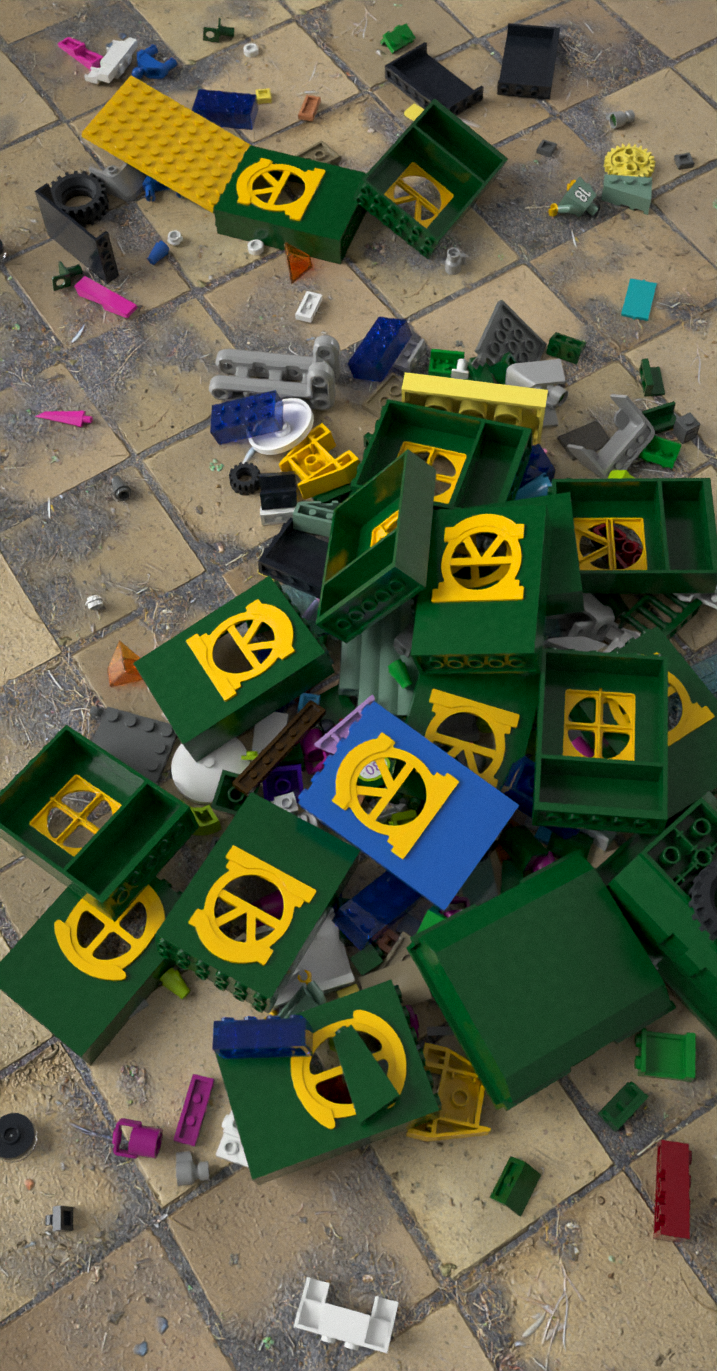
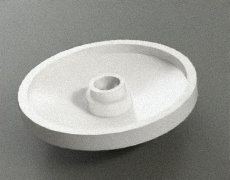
[248,398,314,455]
[171,737,250,805]

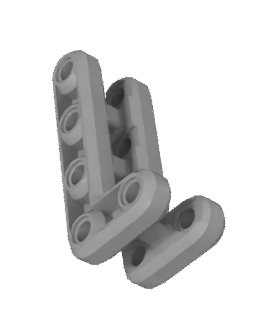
[209,335,341,410]

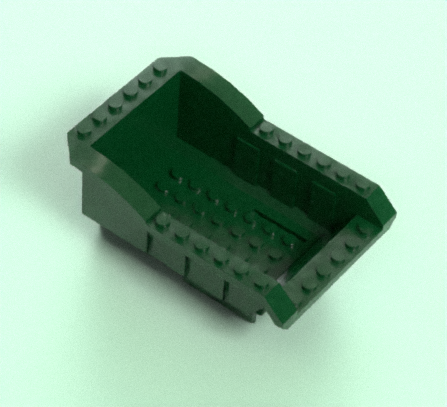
[596,791,717,1040]

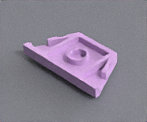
[314,695,375,754]

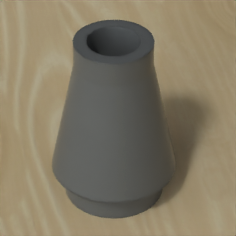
[111,476,131,501]

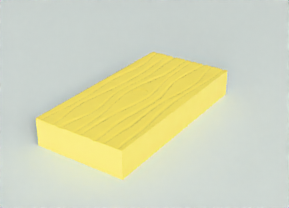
[402,372,548,447]

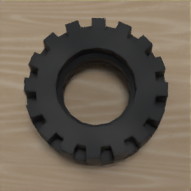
[229,462,261,496]

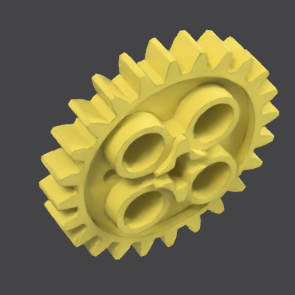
[604,143,655,177]

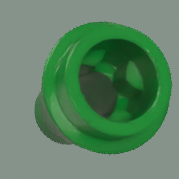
[387,659,413,689]

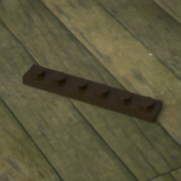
[232,700,326,797]

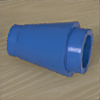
[147,241,170,265]

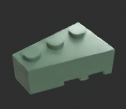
[601,174,652,215]
[293,501,341,537]

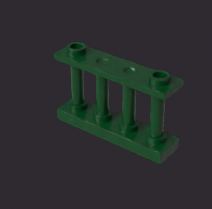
[618,594,703,640]

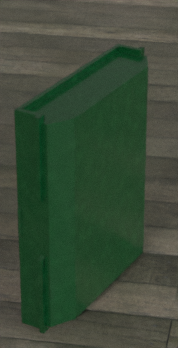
[406,848,677,1111]

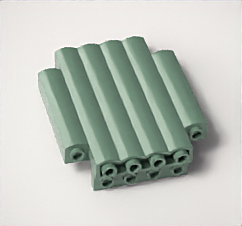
[338,598,419,722]

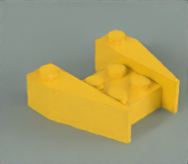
[278,423,360,500]
[406,1042,491,1142]

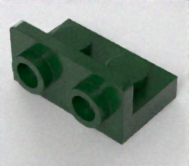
[546,332,587,364]
[546,827,594,860]

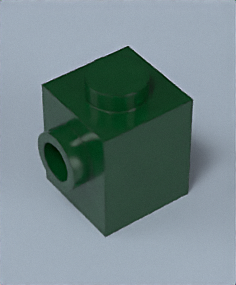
[350,943,385,976]

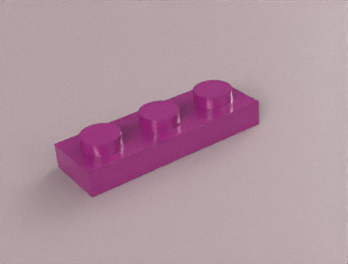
[173,1074,215,1147]

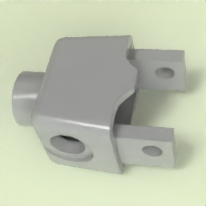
[545,593,615,642]

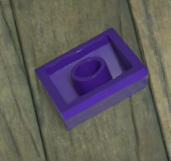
[262,764,304,803]

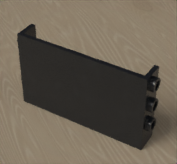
[497,23,560,100]
[385,42,484,116]
[34,183,119,284]
[258,517,328,599]

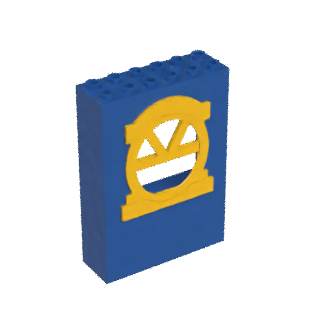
[298,701,519,911]

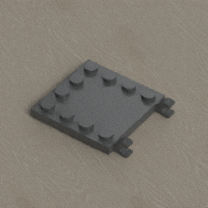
[471,300,547,369]
[89,706,178,785]

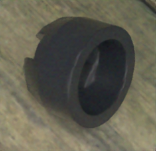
[319,719,335,735]

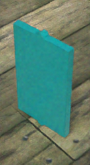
[621,278,657,321]

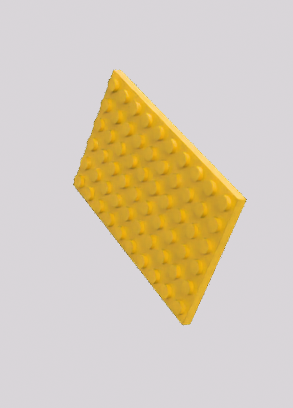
[81,75,250,213]

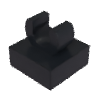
[45,1205,73,1232]

